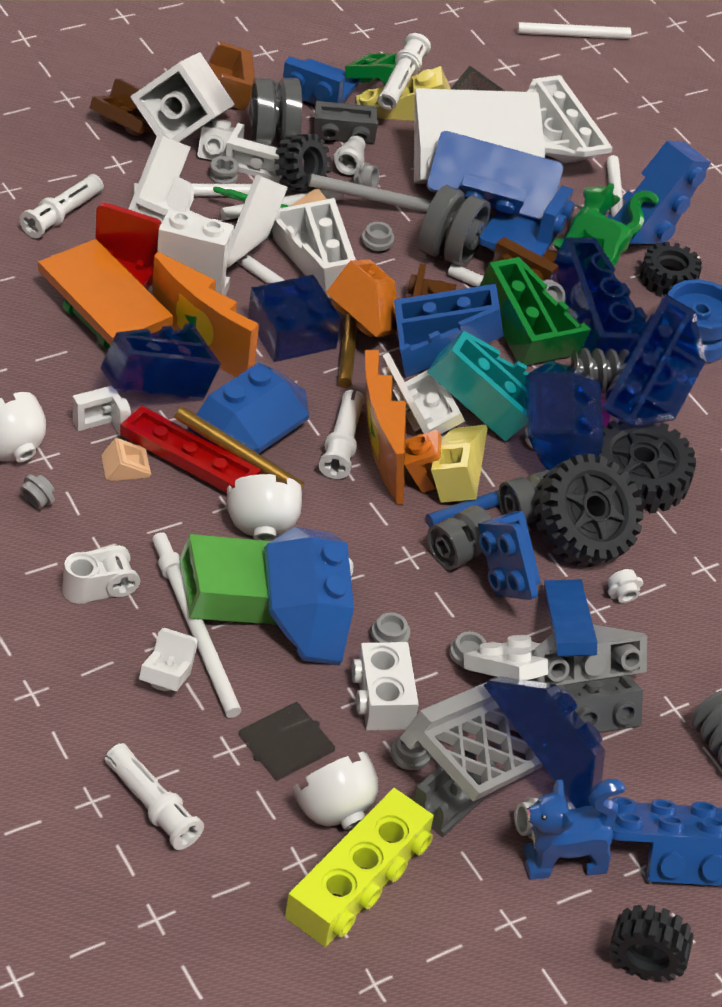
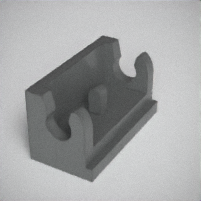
[414,750,496,837]

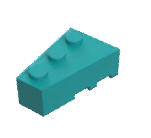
[427,331,553,442]

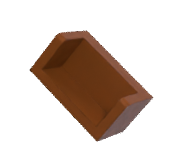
[208,41,255,111]

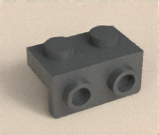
[314,101,378,143]

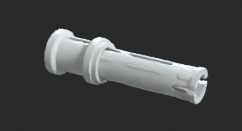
[378,33,431,110]
[19,174,104,239]
[319,390,365,479]
[105,743,204,850]

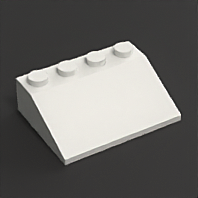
[414,88,545,184]

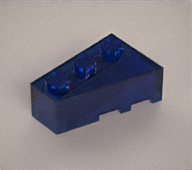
[100,323,221,398]

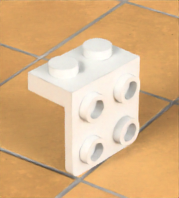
[382,352,465,434]

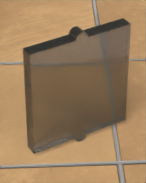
[238,701,335,782]

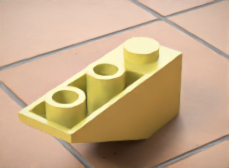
[356,66,451,121]
[431,425,488,503]

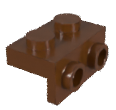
[89,79,154,136]

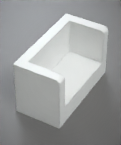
[226,123,282,183]

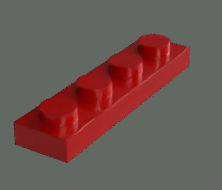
[120,406,261,493]

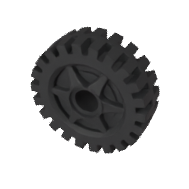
[590,417,696,513]
[533,454,643,567]

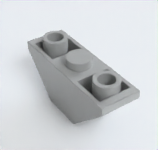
[534,624,647,688]

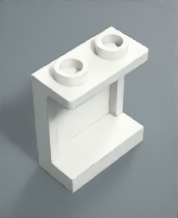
[157,209,234,296]

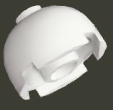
[0,392,46,462]
[227,474,302,541]
[292,752,378,830]

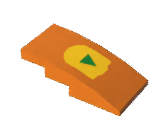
[152,252,259,377]
[365,350,406,504]

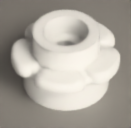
[607,569,643,603]

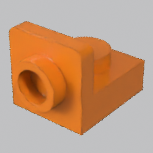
[404,430,441,493]

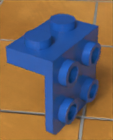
[283,56,359,105]
[478,511,541,600]

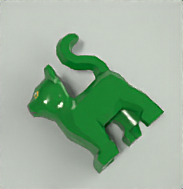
[553,183,659,278]

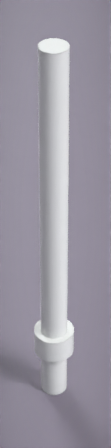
[152,533,241,718]

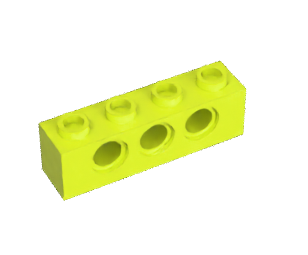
[285,788,434,948]

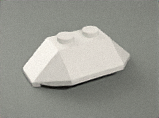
[527,75,613,163]

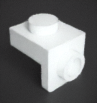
[197,119,235,160]
[73,385,131,435]
[139,628,198,692]

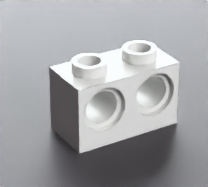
[352,642,419,730]

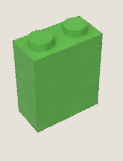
[179,534,277,625]

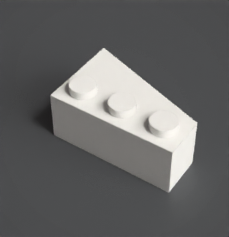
[272,198,356,298]

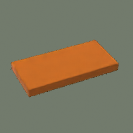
[38,239,173,349]

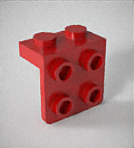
[95,202,162,290]

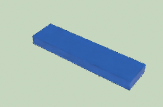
[544,579,597,657]

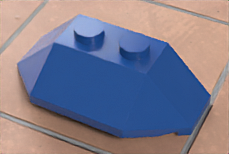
[187,362,309,453]
[264,526,354,666]

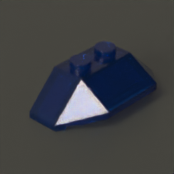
[601,294,706,427]
[525,360,604,470]
[483,676,605,808]

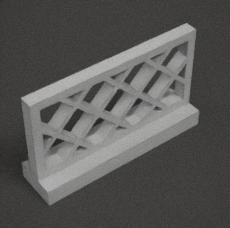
[400,677,568,802]

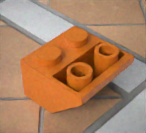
[325,259,398,337]

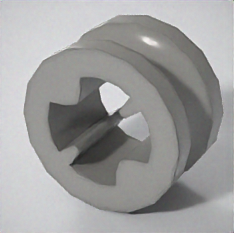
[210,156,239,184]

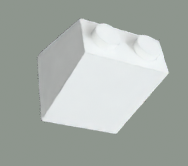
[130,52,235,142]

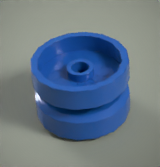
[658,279,722,363]

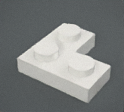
[463,635,548,682]

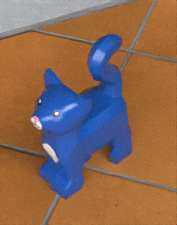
[523,779,625,880]

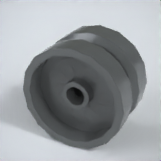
[249,77,302,146]
[418,184,491,267]

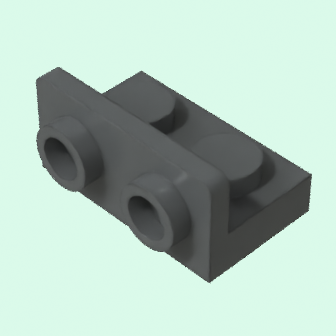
[551,675,643,736]

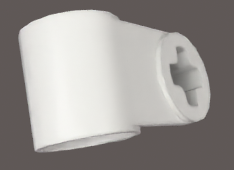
[62,546,140,604]

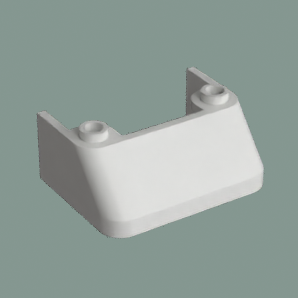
[129,134,288,268]

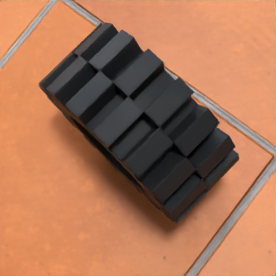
[274,134,331,193]
[639,242,702,297]
[609,905,694,982]

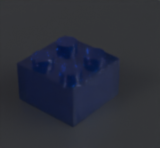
[248,274,341,362]

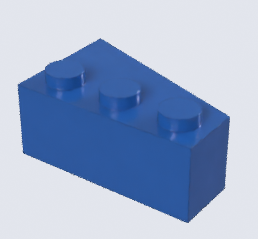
[607,141,711,244]
[394,284,504,378]

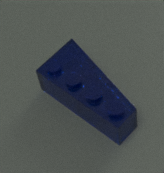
[554,237,662,365]

